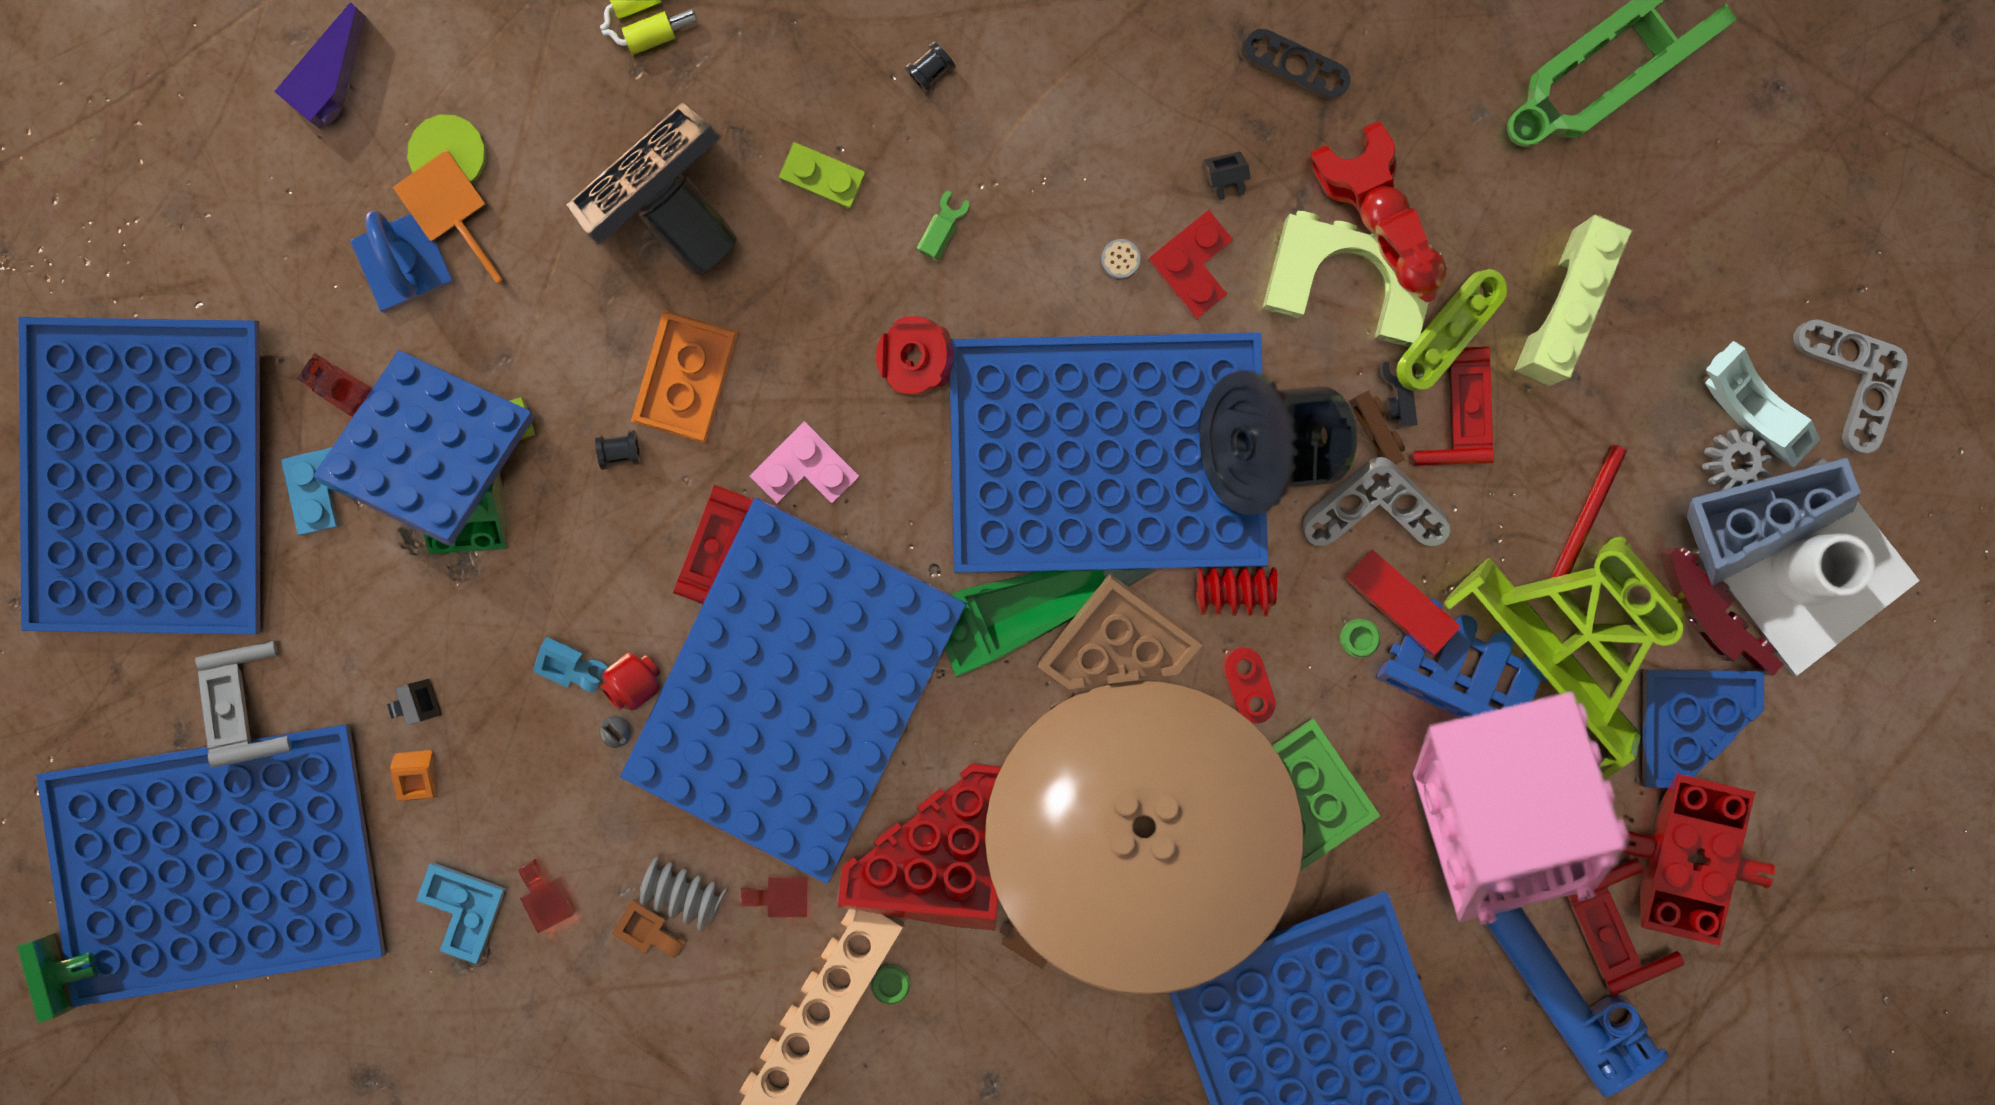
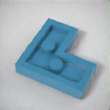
[281,447,340,535]
[416,862,506,964]

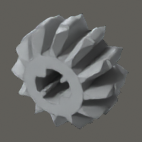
[1702,429,1772,491]

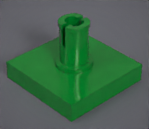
[17,933,98,1023]

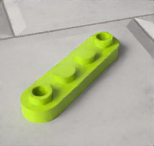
[1397,269,1507,391]

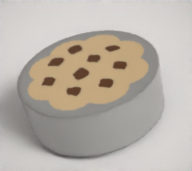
[1101,239,1140,279]

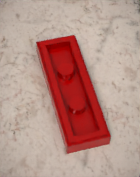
[1345,549,1461,658]

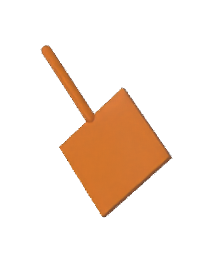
[392,150,502,284]

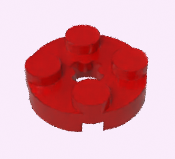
[876,316,953,395]

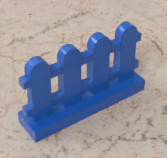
[1376,598,1549,719]

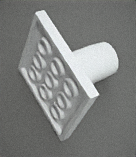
[1697,457,1919,676]

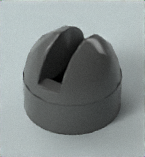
[600,716,632,748]

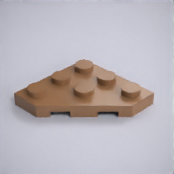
[1037,574,1203,689]

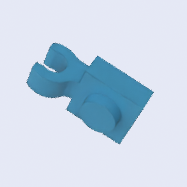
[533,637,608,693]

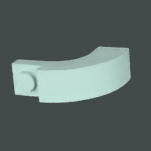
[1705,341,1821,468]

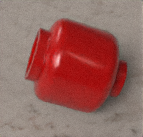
[600,653,660,711]

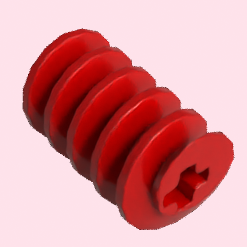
[1196,567,1278,617]

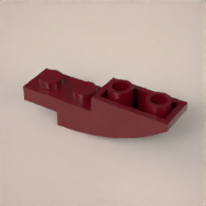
[1661,547,1784,676]

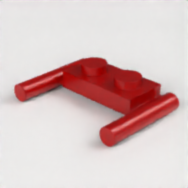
[1414,346,1494,466]
[673,485,787,604]
[1567,857,1685,997]

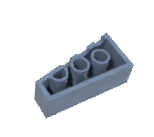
[1687,458,1861,586]

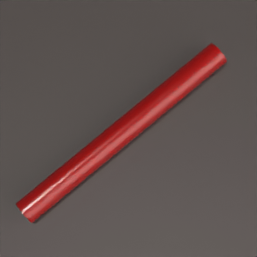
[1551,445,1627,578]

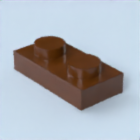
[1348,390,1405,465]

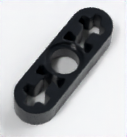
[1243,29,1350,101]

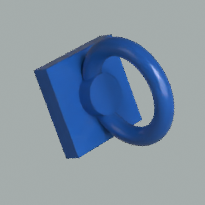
[350,210,455,313]

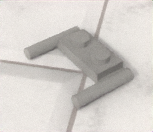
[195,641,291,768]

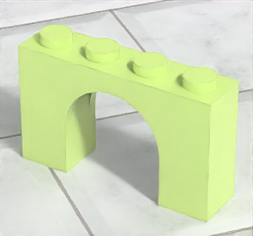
[1262,211,1441,348]
[1514,215,1632,386]

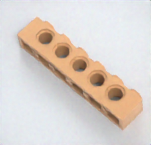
[739,909,904,1105]

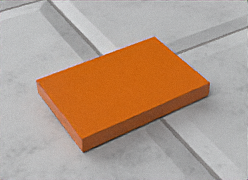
[631,310,739,444]

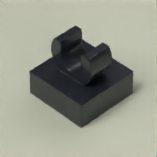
[1203,151,1251,200]
[387,679,441,726]

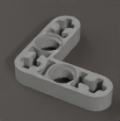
[1793,320,1908,454]
[1303,457,1451,546]

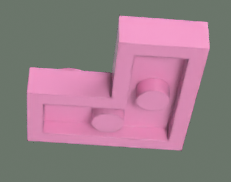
[750,421,860,504]

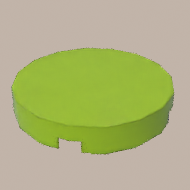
[407,114,487,184]

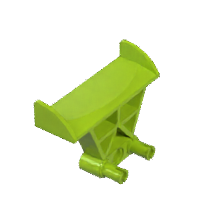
[1444,537,1685,781]

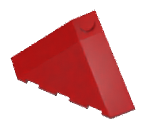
[837,764,1002,931]

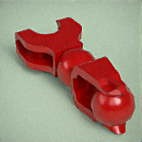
[1310,121,1447,303]

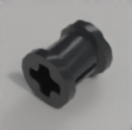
[904,41,956,93]
[595,430,641,470]

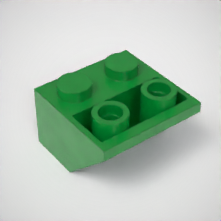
[423,472,507,554]

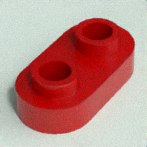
[1223,647,1276,724]

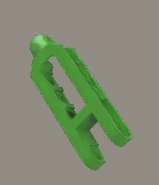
[1507,0,1738,147]

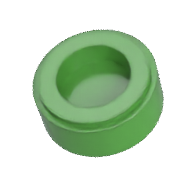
[1340,619,1381,658]
[871,964,910,1005]

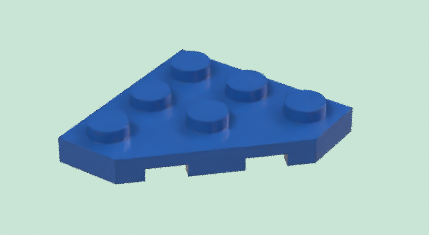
[1642,669,1764,788]

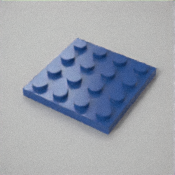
[313,350,534,546]

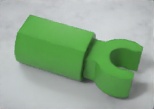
[916,190,970,261]

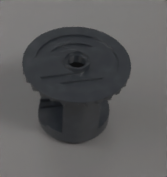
[1200,371,1357,515]

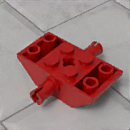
[1621,773,1775,946]

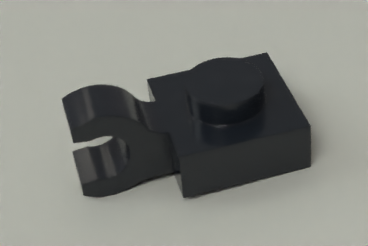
[1380,362,1418,429]

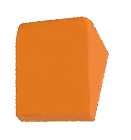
[390,750,437,801]

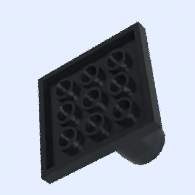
[566,102,737,275]

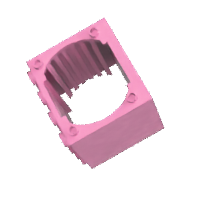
[1413,692,1627,925]

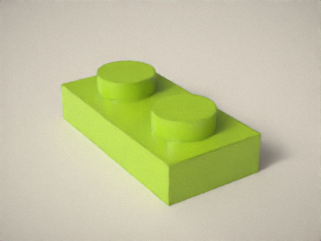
[779,142,866,210]

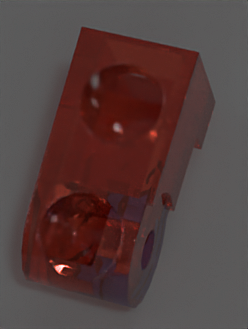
[297,352,373,417]

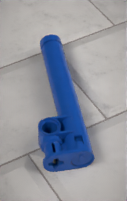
[1486,907,1669,1097]

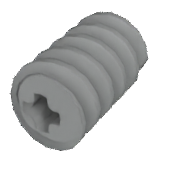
[640,856,727,932]

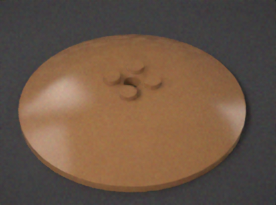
[985,681,1303,995]

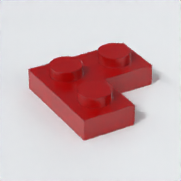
[1148,210,1233,320]

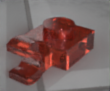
[518,858,575,933]
[740,876,808,917]

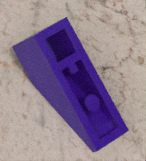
[274,2,366,129]

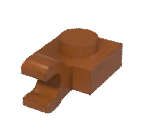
[612,899,687,958]

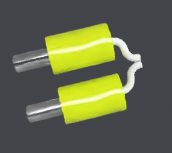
[600,0,697,55]

